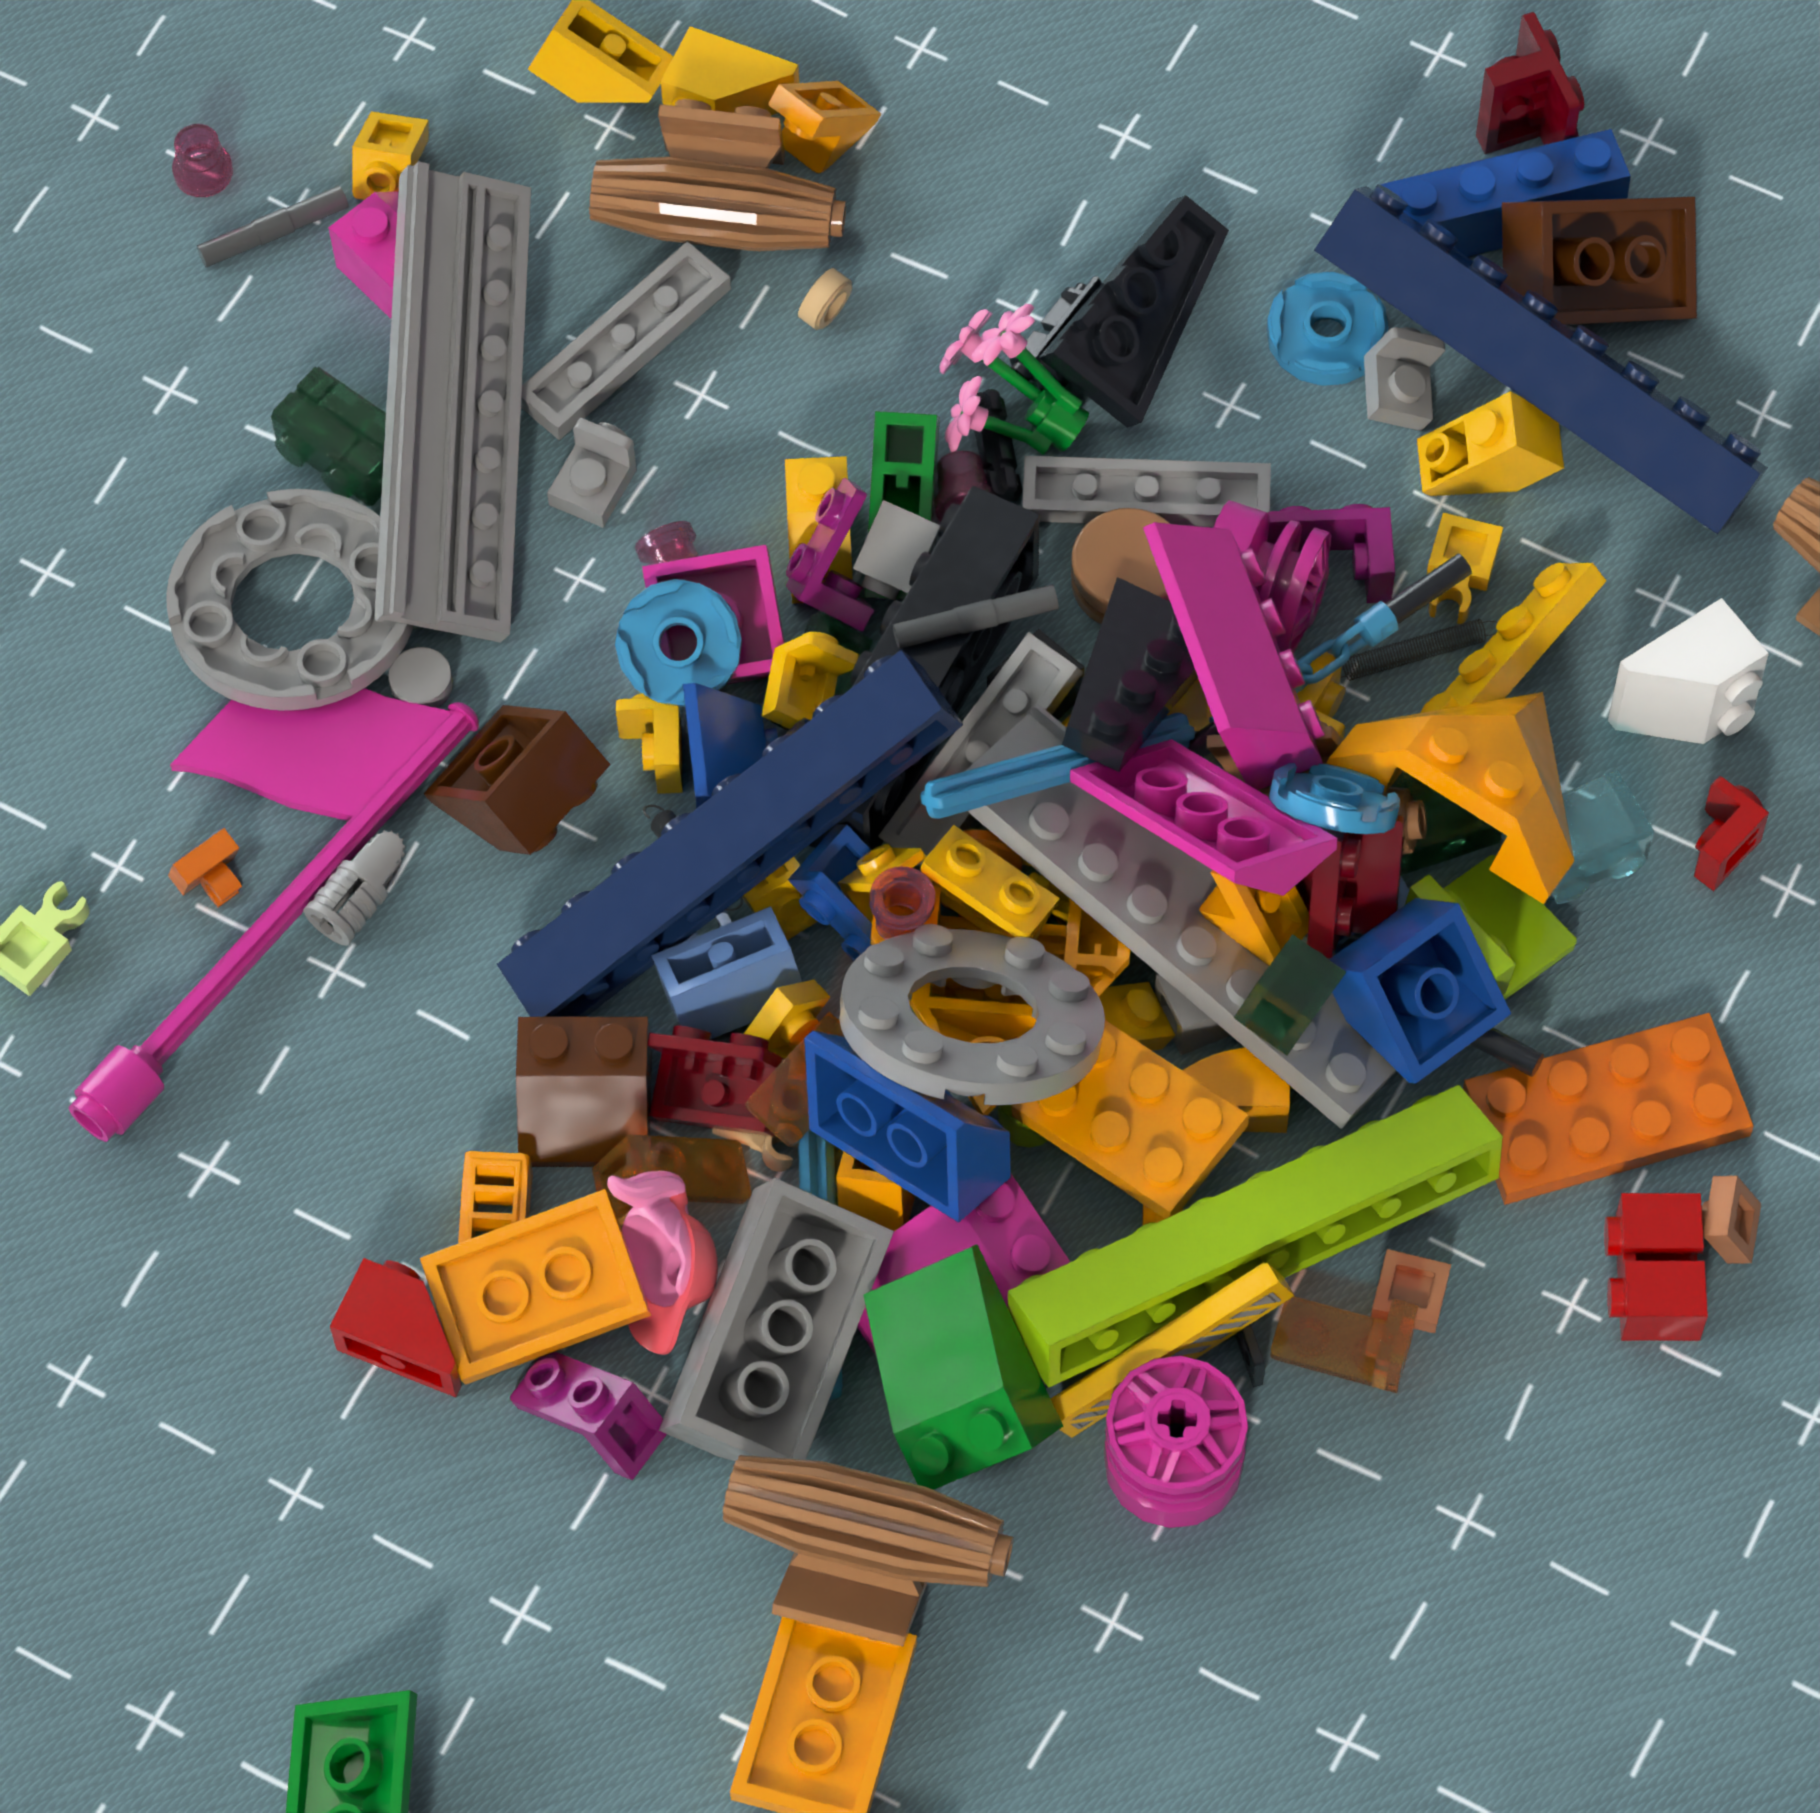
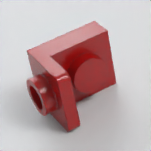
[1694,776,1769,892]

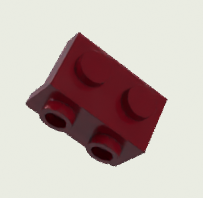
[647,1026,790,1137]

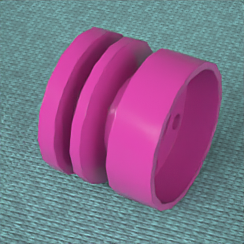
[1213,500,1332,653]
[1104,1356,1248,1528]

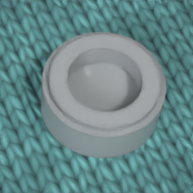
[389,647,453,708]

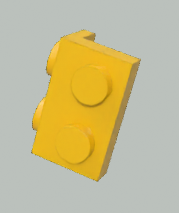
[917,825,1060,940]

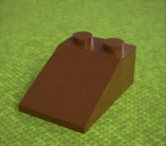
[1502,197,1697,325]

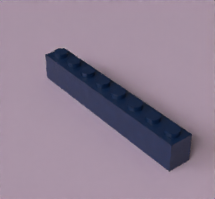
[1314,184,1768,534]
[497,650,963,1017]

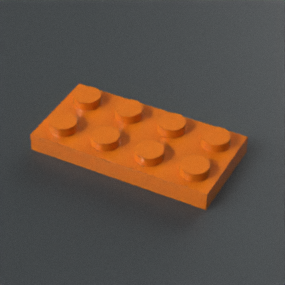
[1463,1013,1754,1205]

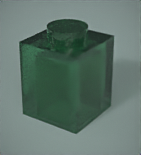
[1234,934,1346,1056]

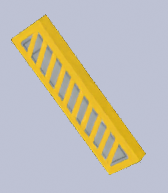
[1051,1262,1295,1438]

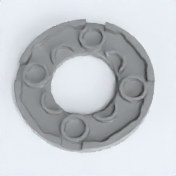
[166,489,414,711]
[839,924,1105,1105]

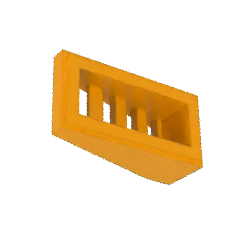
[458,1151,533,1243]

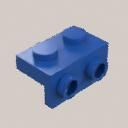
[788,824,876,961]

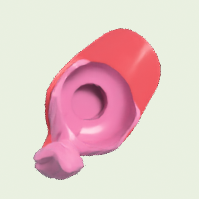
[607,1171,718,1355]

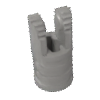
[303,830,406,946]

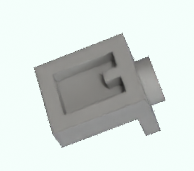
[1364,327,1445,431]
[547,418,637,528]

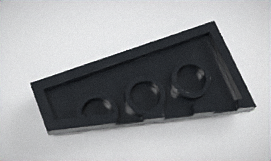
[1039,195,1229,428]
[1062,577,1198,772]

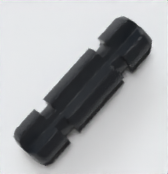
[974,389,1022,501]

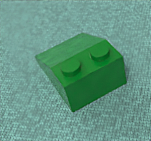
[863,1244,1063,1490]

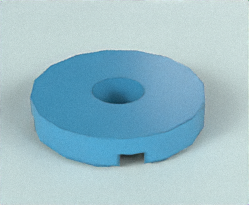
[1266,272,1389,386]
[615,579,742,707]
[1269,763,1400,834]

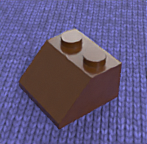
[423,705,611,855]
[516,1017,652,1167]

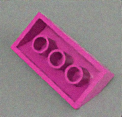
[1143,522,1325,790]

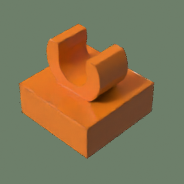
[168,828,242,908]

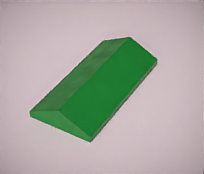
[286,1690,418,1813]

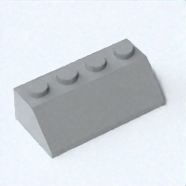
[658,1178,894,1461]

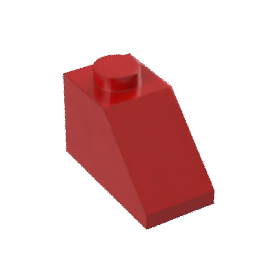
[330,1258,461,1398]

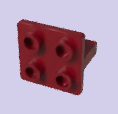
[1476,12,1584,154]
[1295,815,1405,959]

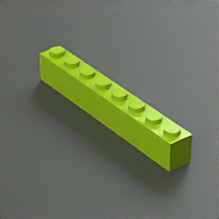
[1008,1085,1503,1387]

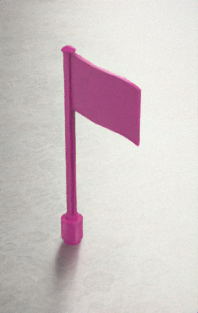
[69,688,479,1142]

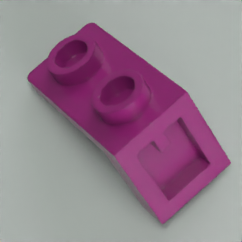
[786,478,874,632]
[1267,504,1395,603]
[510,1352,667,1481]

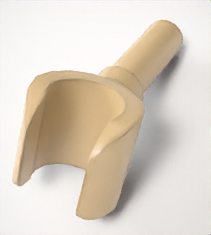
[712,1124,802,1172]

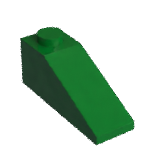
[864,411,940,600]

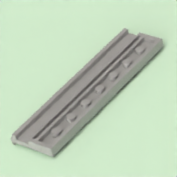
[375,161,531,643]
[965,705,1396,1129]

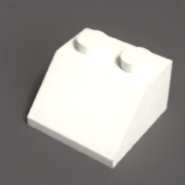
[1608,598,1769,744]

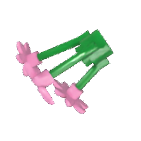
[939,304,1089,455]

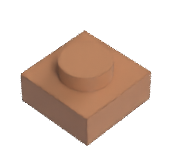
[1702,1176,1761,1264]
[1371,1249,1451,1334]

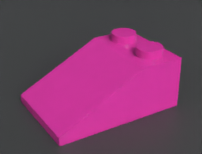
[857,1174,1070,1357]

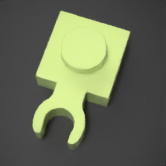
[0,881,90,996]

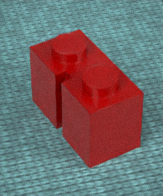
[1604,1193,1708,1341]

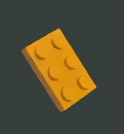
[1011,1020,1248,1219]
[420,1189,652,1385]
[730,1617,917,1813]

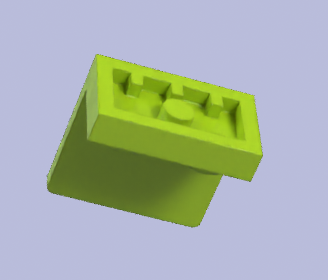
[1404,855,1577,999]

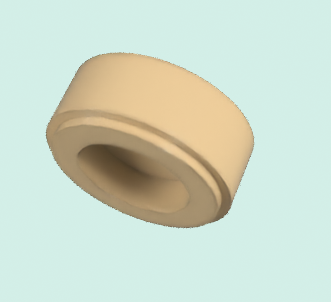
[798,268,852,330]

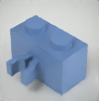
[651,906,802,1039]

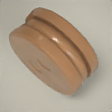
[1071,508,1170,624]

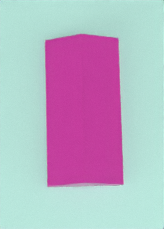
[1070,739,1337,896]

